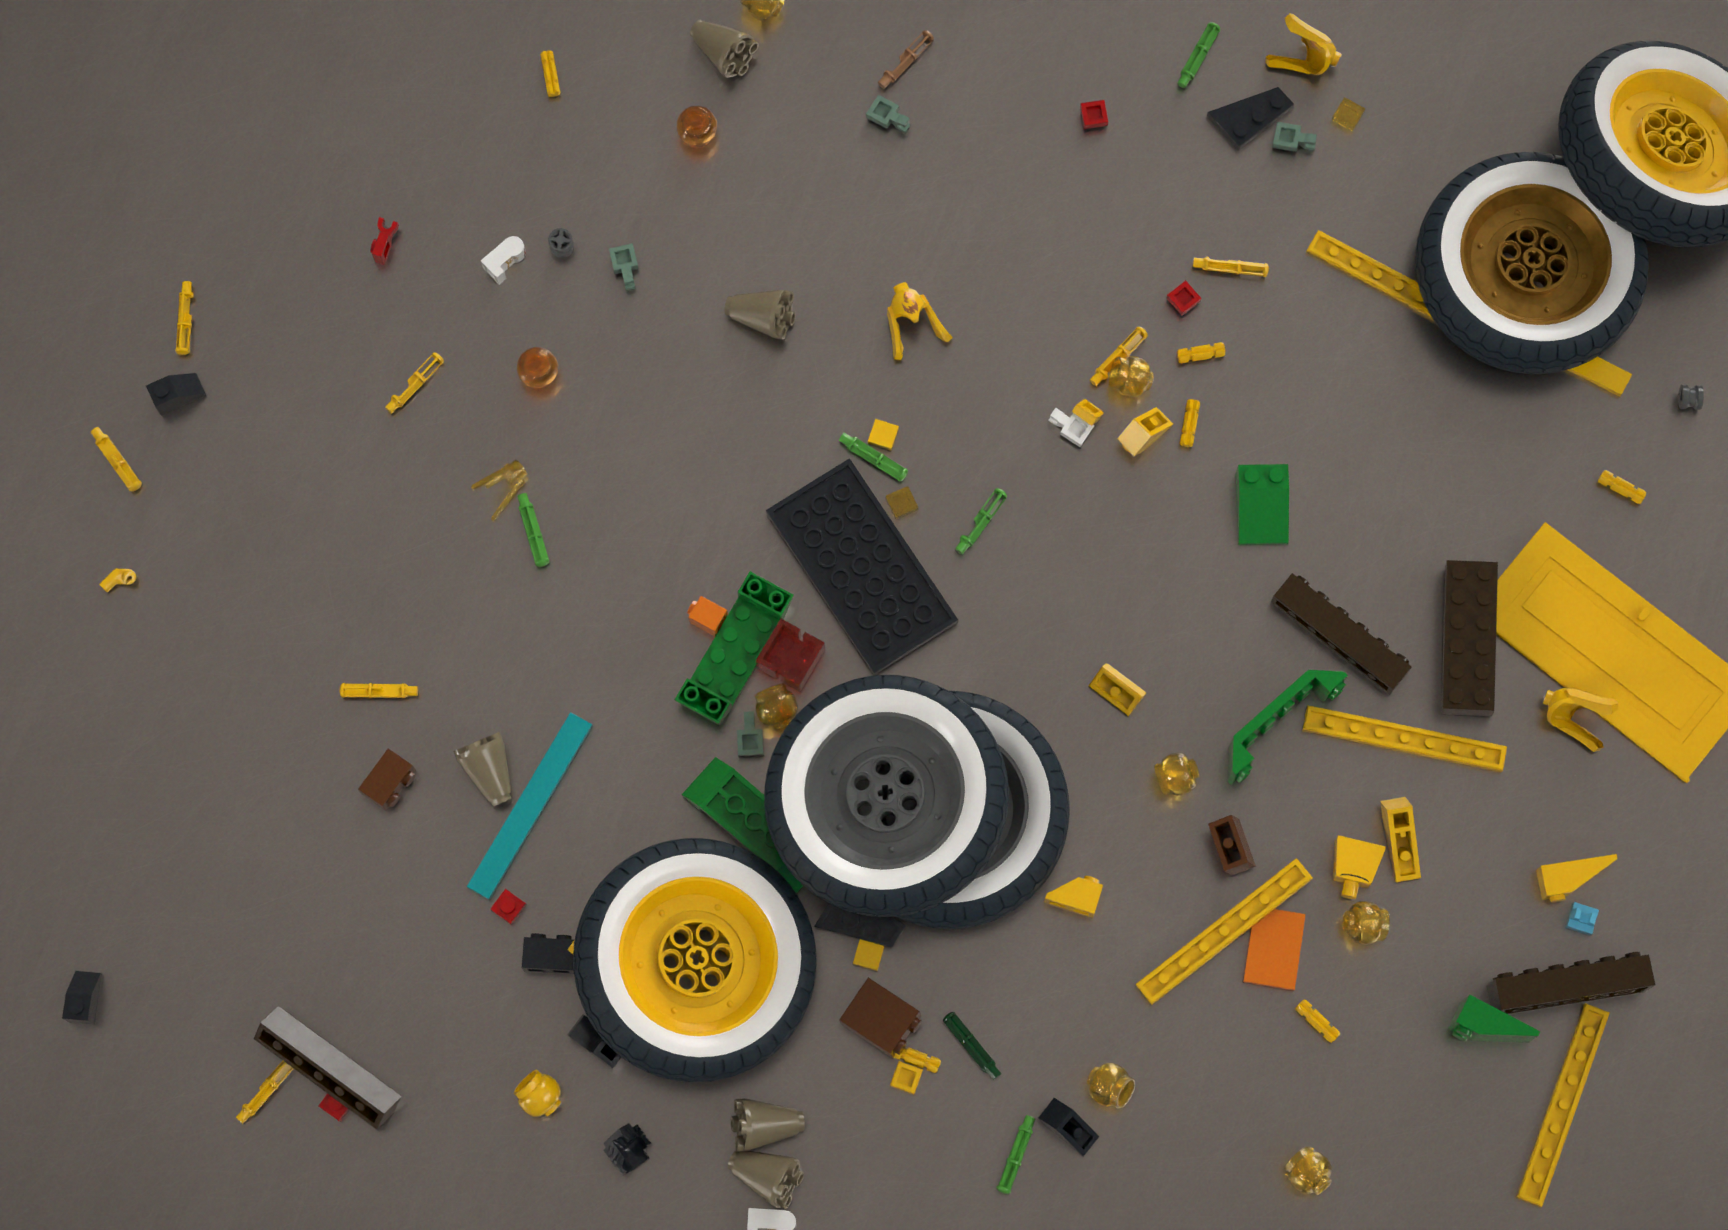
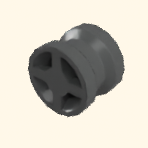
[548,228,574,258]
[1678,384,1704,410]

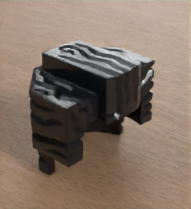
[603,1123,651,1175]

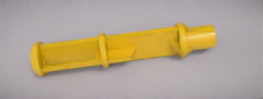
[1193,256,1269,277]
[175,281,194,355]
[1089,327,1148,386]
[385,352,444,414]
[91,427,142,492]
[339,683,418,698]
[236,1061,294,1124]

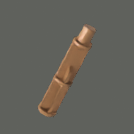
[878,30,934,89]

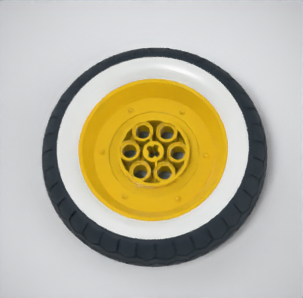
[1558,41,1728,247]
[573,838,817,1082]

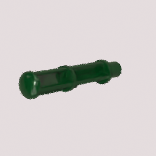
[943,1012,1001,1080]

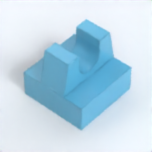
[1566,902,1599,935]

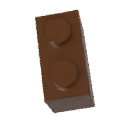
[358,748,416,811]
[1208,815,1256,875]

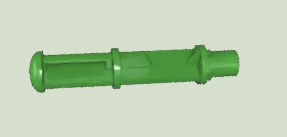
[1177,22,1221,88]
[839,433,908,481]
[955,488,1007,555]
[517,493,550,567]
[996,1115,1035,1194]

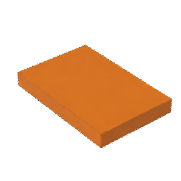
[1243,909,1306,991]

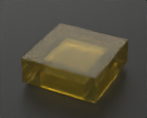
[1332,97,1365,131]
[885,486,918,519]

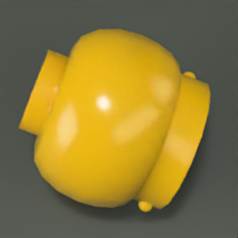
[513,1069,561,1117]

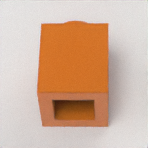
[687,596,728,636]

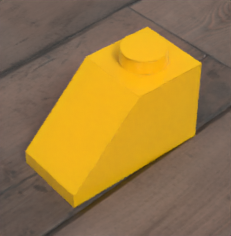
[1117,407,1173,456]
[1044,876,1103,918]

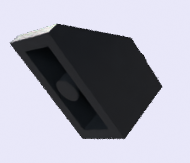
[146,373,206,416]
[62,971,102,1025]
[1038,1098,1099,1157]

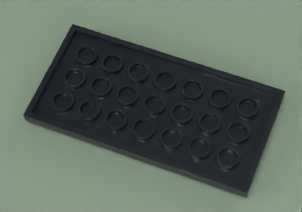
[766,458,958,675]

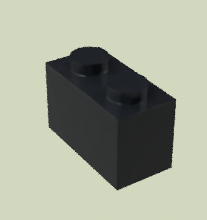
[522,933,574,974]

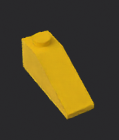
[1380,797,1421,882]
[1536,854,1617,903]

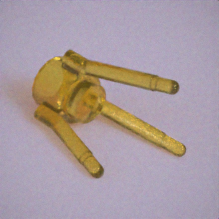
[471,459,528,521]

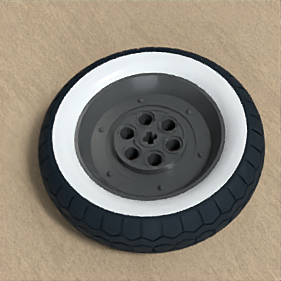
[764,675,1009,917]
[856,691,1070,929]

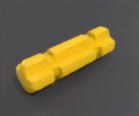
[540,50,560,97]
[1177,342,1226,363]
[1180,399,1200,447]
[1598,470,1646,504]
[1295,999,1340,1043]
[893,1047,941,1073]

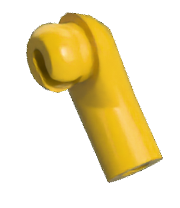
[99,568,136,593]

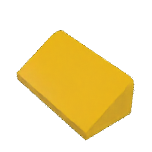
[1088,663,1146,716]

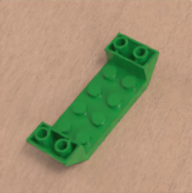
[674,571,794,725]
[1227,670,1348,785]
[682,757,803,894]

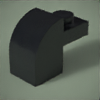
[567,1014,621,1068]

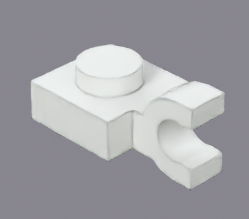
[1048,408,1095,447]

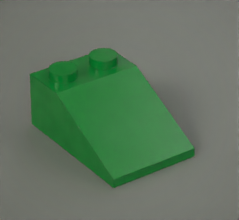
[1235,464,1289,545]
[1448,994,1541,1043]

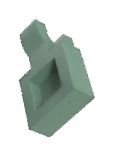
[866,95,911,134]
[1273,122,1317,152]
[609,243,639,291]
[737,711,764,756]

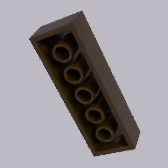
[1441,560,1498,716]
[1487,952,1656,1014]

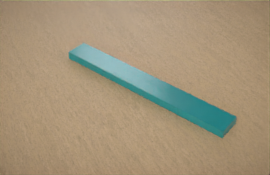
[467,712,593,900]

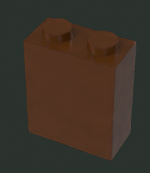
[839,977,922,1059]

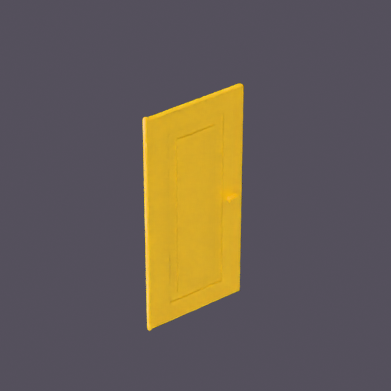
[1496,522,1728,783]

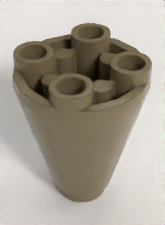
[690,20,759,78]
[725,290,796,339]
[453,732,511,806]
[731,1099,805,1152]
[728,1150,804,1209]

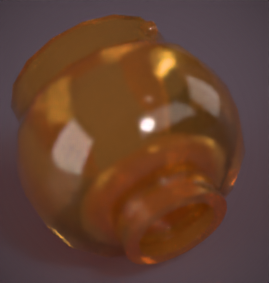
[676,106,717,148]
[517,347,558,389]

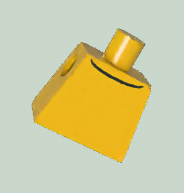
[1333,835,1386,899]

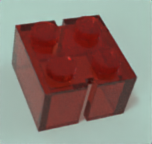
[756,618,825,692]

